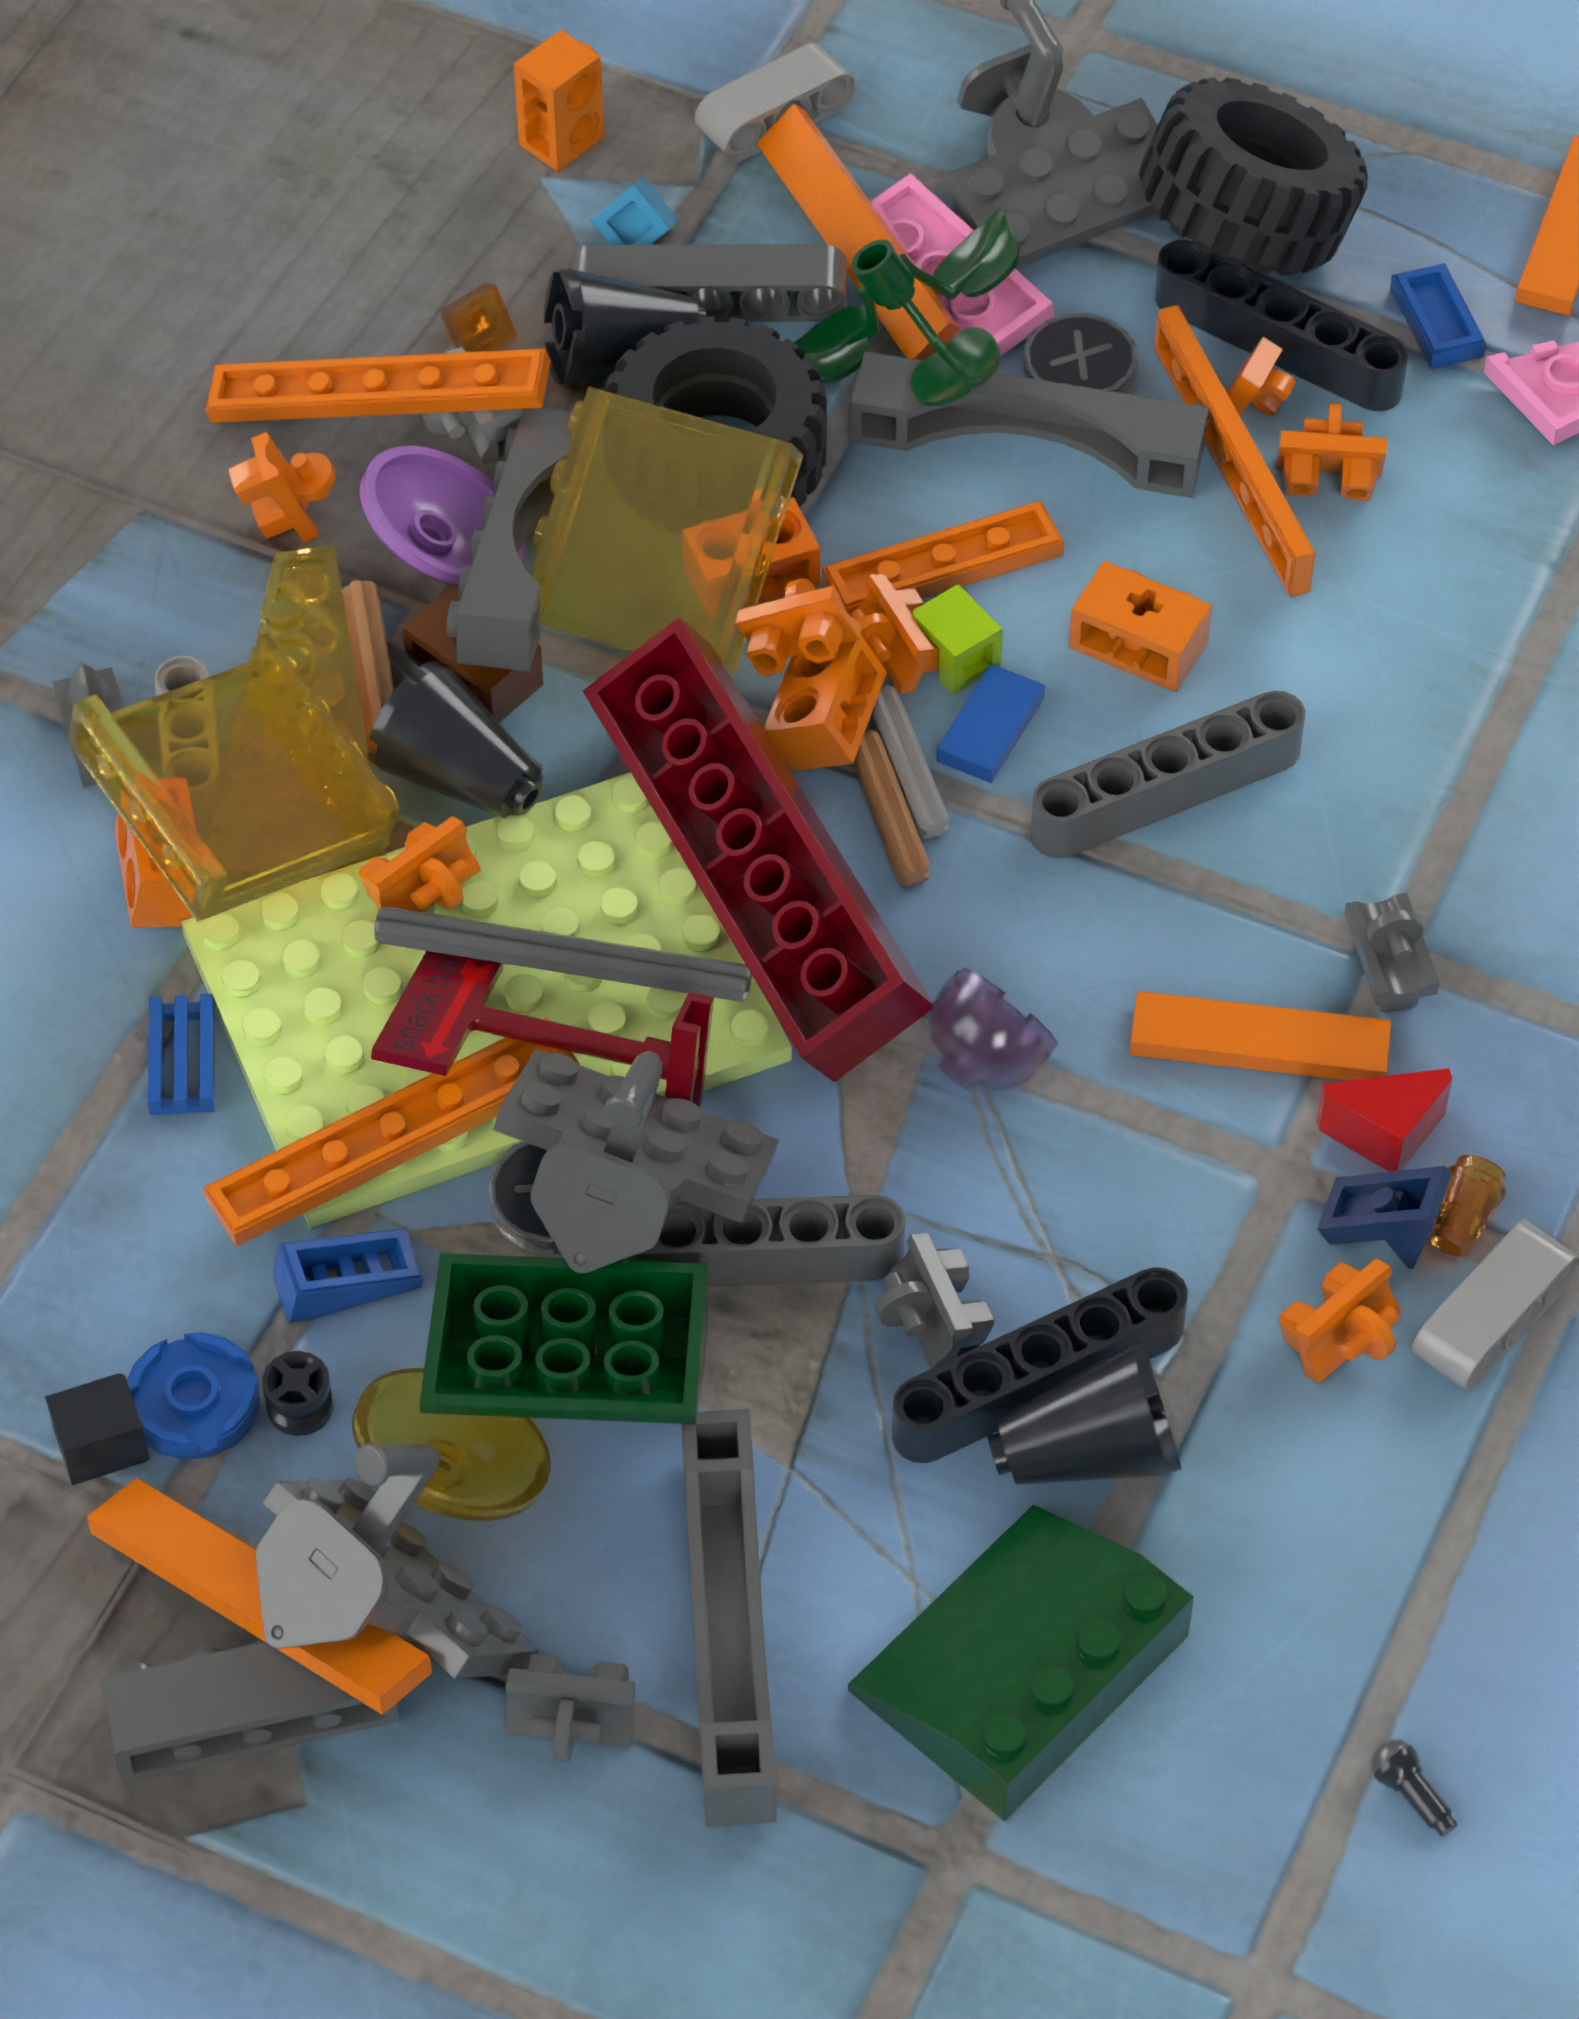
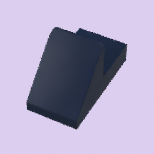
[1317,1166,1452,1269]

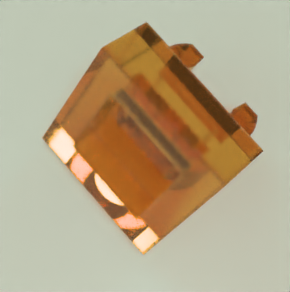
[440,283,518,352]

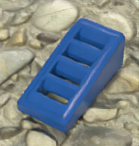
[273,1228,424,1323]

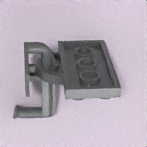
[944,0,1158,268]
[493,1049,779,1273]
[256,1444,538,1679]

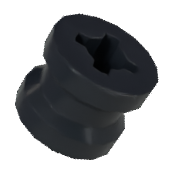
[262,1351,334,1436]

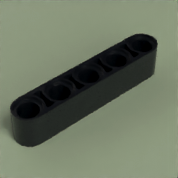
[1155,240,1409,411]
[892,1267,1188,1463]

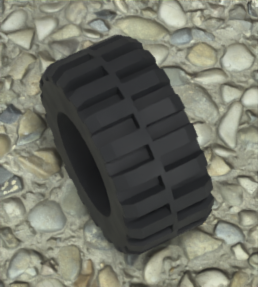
[1139,77,1368,275]
[603,316,827,535]

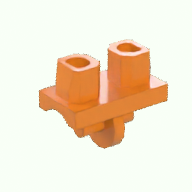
[1276,403,1387,501]
[228,432,336,543]
[850,573,940,694]
[735,578,862,677]
[359,816,481,912]
[1279,1258,1401,1384]

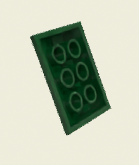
[419,1253,708,1424]
[848,1505,1194,1822]

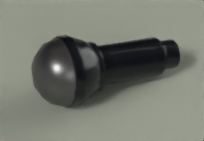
[1371,1740,1458,1837]

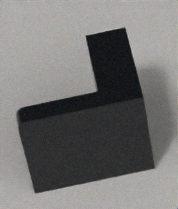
[45,1373,150,1486]

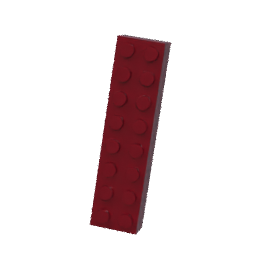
[583,617,936,1082]

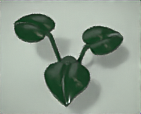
[794,207,1019,406]

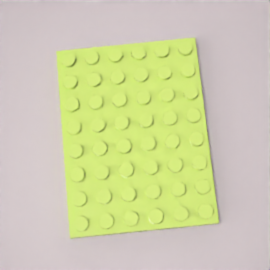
[181,772,792,1228]

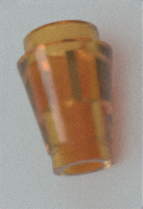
[1431,1155,1507,1257]

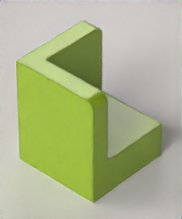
[913,584,1003,695]

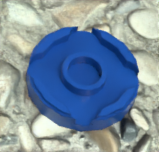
[127,1332,261,1460]

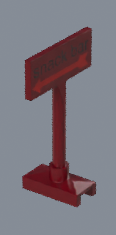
[371,951,714,1108]

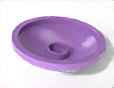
[360,446,526,586]

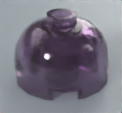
[929,968,1058,1090]

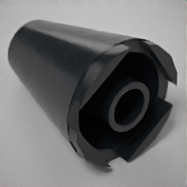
[544,268,707,385]
[367,661,542,819]
[987,1342,1182,1485]

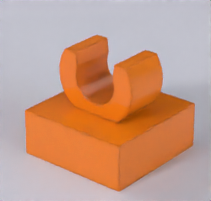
[1226,337,1296,417]

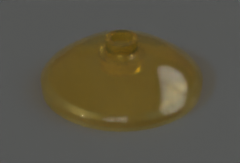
[352,1368,551,1522]

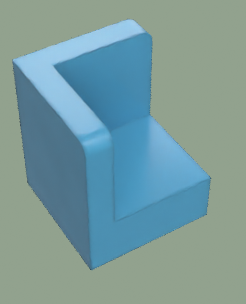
[591,176,679,245]

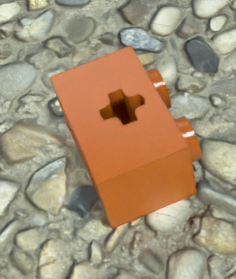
[1069,560,1212,692]

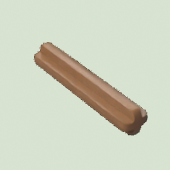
[342,580,394,752]
[853,730,930,887]

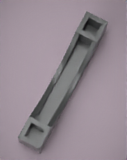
[850,352,1209,498]
[447,408,594,671]
[681,1409,776,1827]

